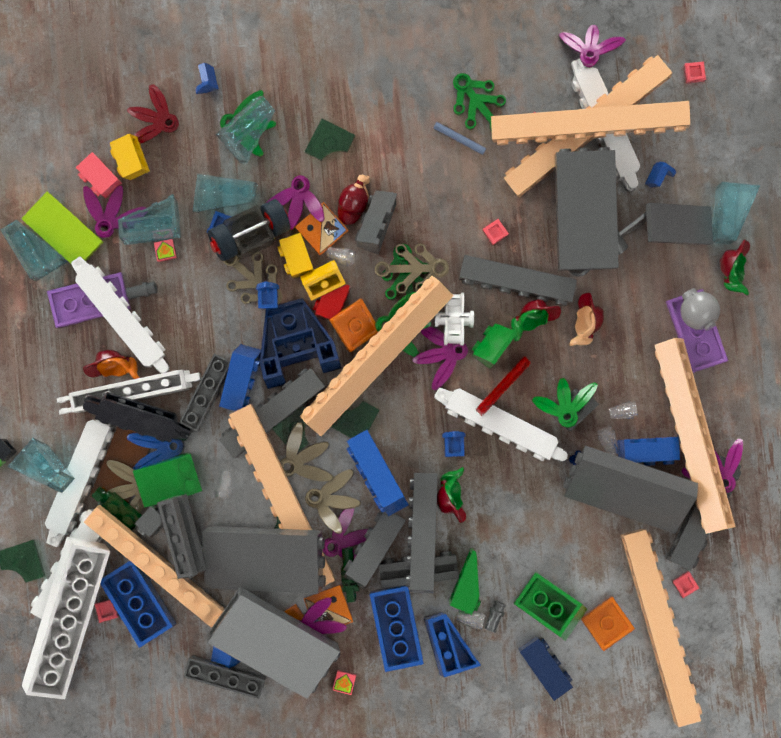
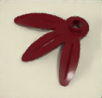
[127,84,179,144]

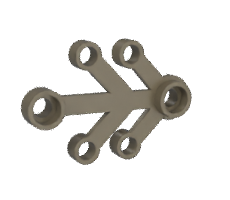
[375,243,449,294]
[223,252,283,305]

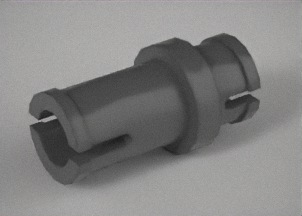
[126,281,158,300]
[484,600,506,633]

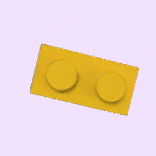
[110,134,150,180]
[277,233,314,279]
[300,260,346,301]

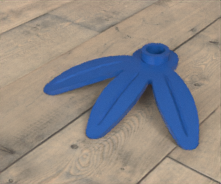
[127,433,183,470]

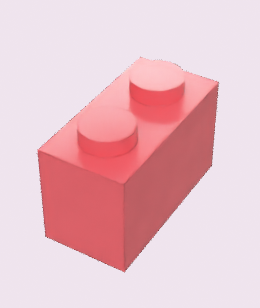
[76,152,122,199]

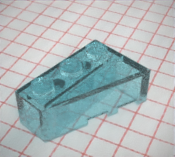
[216,96,275,164]
[192,174,257,213]
[712,182,760,244]
[118,194,181,245]
[0,220,68,281]
[7,438,75,493]

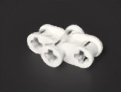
[435,292,474,346]

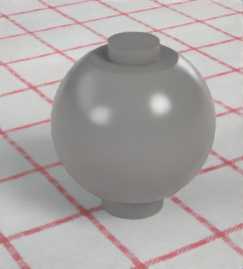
[680,288,720,331]

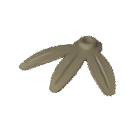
[280,423,333,481]
[107,460,144,513]
[305,469,361,534]

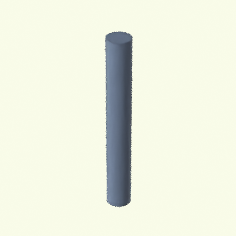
[433,122,486,155]

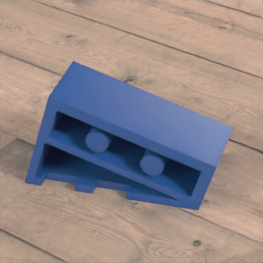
[219,344,261,411]
[617,437,680,466]
[423,612,481,678]

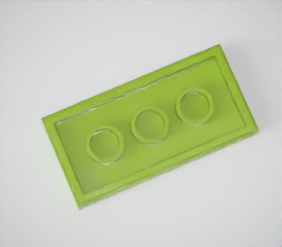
[21,191,104,263]

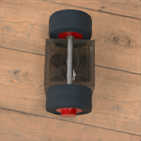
[208,199,290,261]

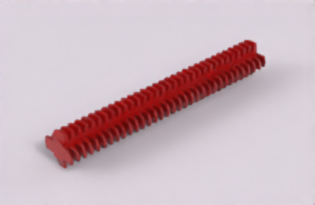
[476,356,531,416]

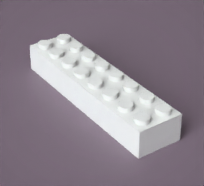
[22,537,110,699]

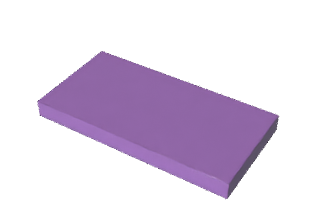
[47,272,131,328]
[666,289,728,373]

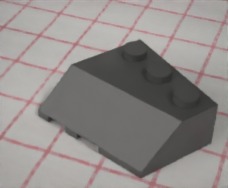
[355,191,397,255]

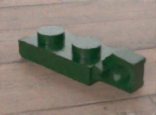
[92,487,142,531]

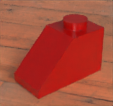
[313,285,351,321]

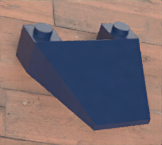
[260,298,342,389]

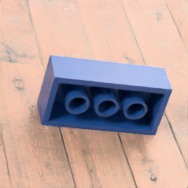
[346,430,409,516]
[100,561,177,648]
[369,585,424,672]

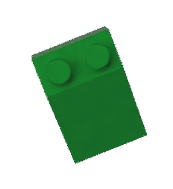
[471,323,517,369]
[133,452,202,508]
[448,548,481,615]
[514,572,587,641]

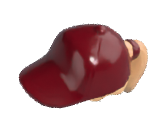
[337,175,370,225]
[569,293,604,346]

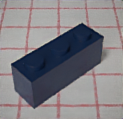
[518,636,573,701]

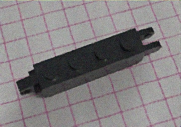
[83,392,190,442]

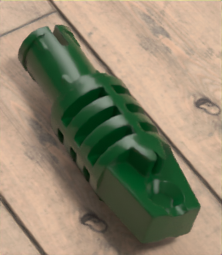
[340,547,360,603]

